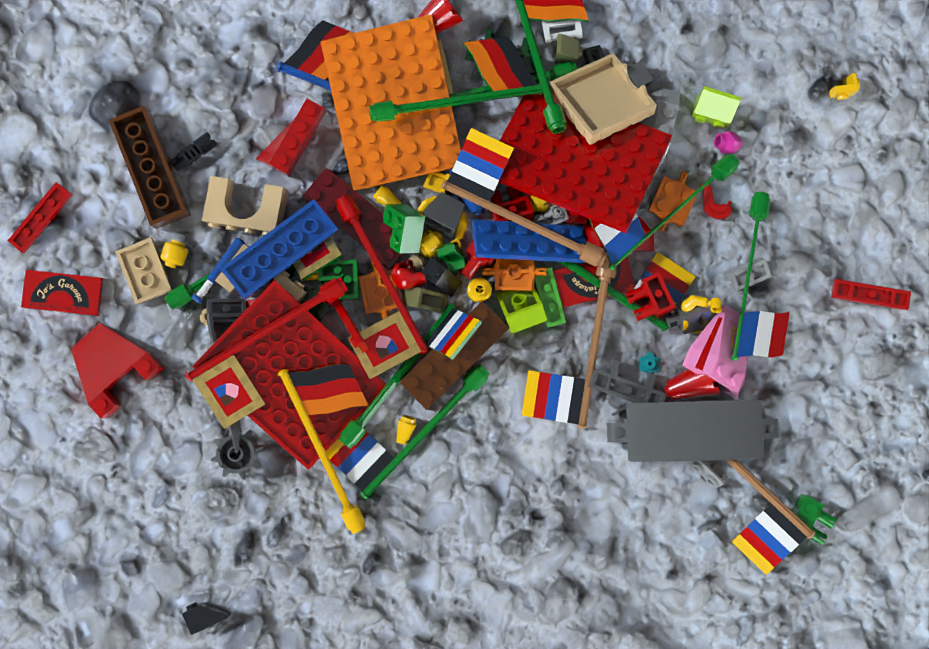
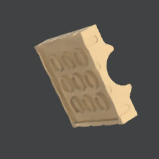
[549,53,656,145]

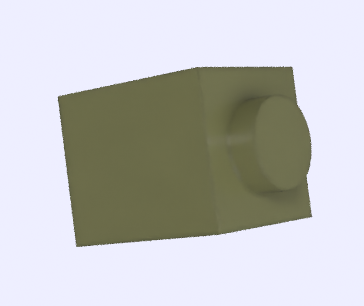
[554,34,582,64]
[403,287,448,314]

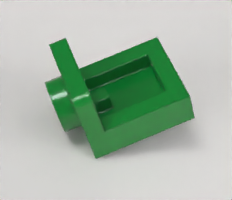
[437,243,466,273]

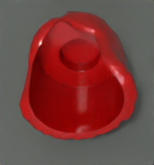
[391,259,426,290]

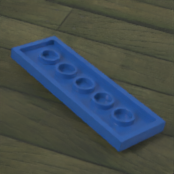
[220,199,338,300]
[472,219,586,263]

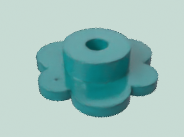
[639,352,660,373]

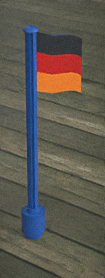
[277,20,354,91]

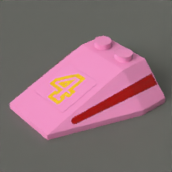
[683,305,748,399]

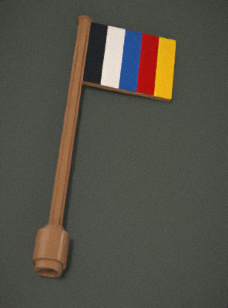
[441,128,608,267]
[521,256,617,429]
[726,460,815,575]

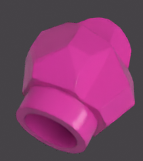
[714,131,743,154]

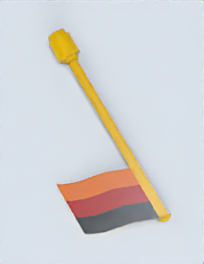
[278,364,369,534]

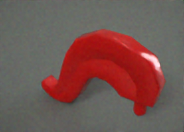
[699,184,732,219]

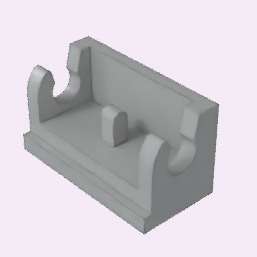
[724,257,772,291]

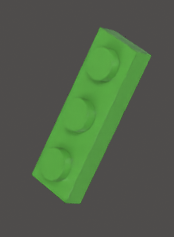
[535,267,566,328]

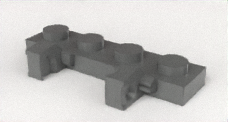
[588,360,667,403]

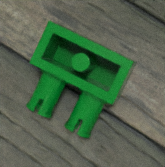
[792,494,837,545]

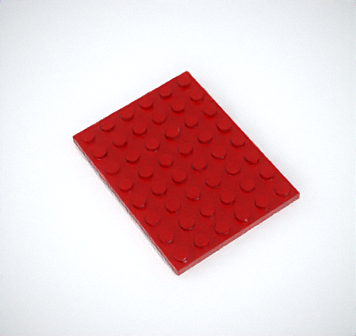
[499,83,672,233]
[192,280,386,470]

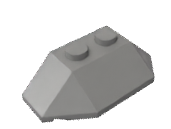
[639,88,680,165]

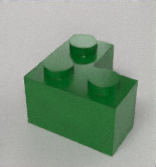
[383,204,425,254]
[318,259,360,301]

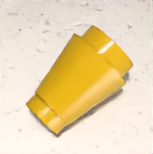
[373,185,402,207]
[396,415,417,445]

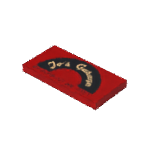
[553,256,635,308]
[21,270,103,316]

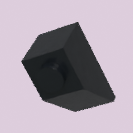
[421,258,462,298]
[182,602,231,635]

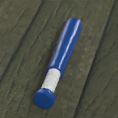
[191,238,245,304]

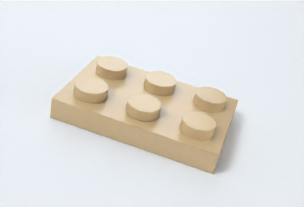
[115,237,173,305]

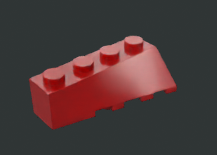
[256,98,326,177]

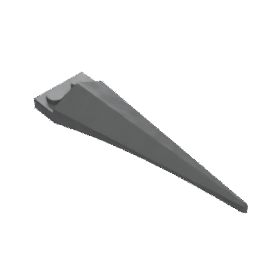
[206,298,246,454]

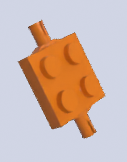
[648,171,697,233]
[482,258,547,291]
[359,260,403,319]

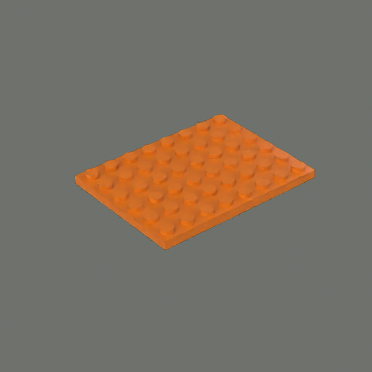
[321,14,461,191]

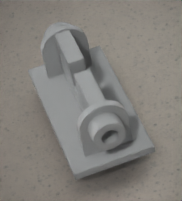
[534,205,569,224]
[688,460,728,488]

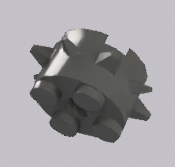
[211,428,263,480]

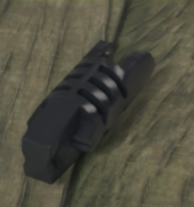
[170,132,217,172]

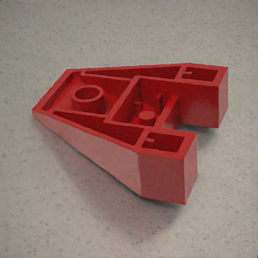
[71,323,165,419]

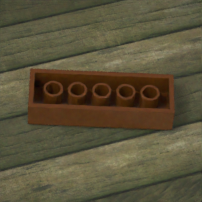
[109,106,191,229]
[399,301,509,410]

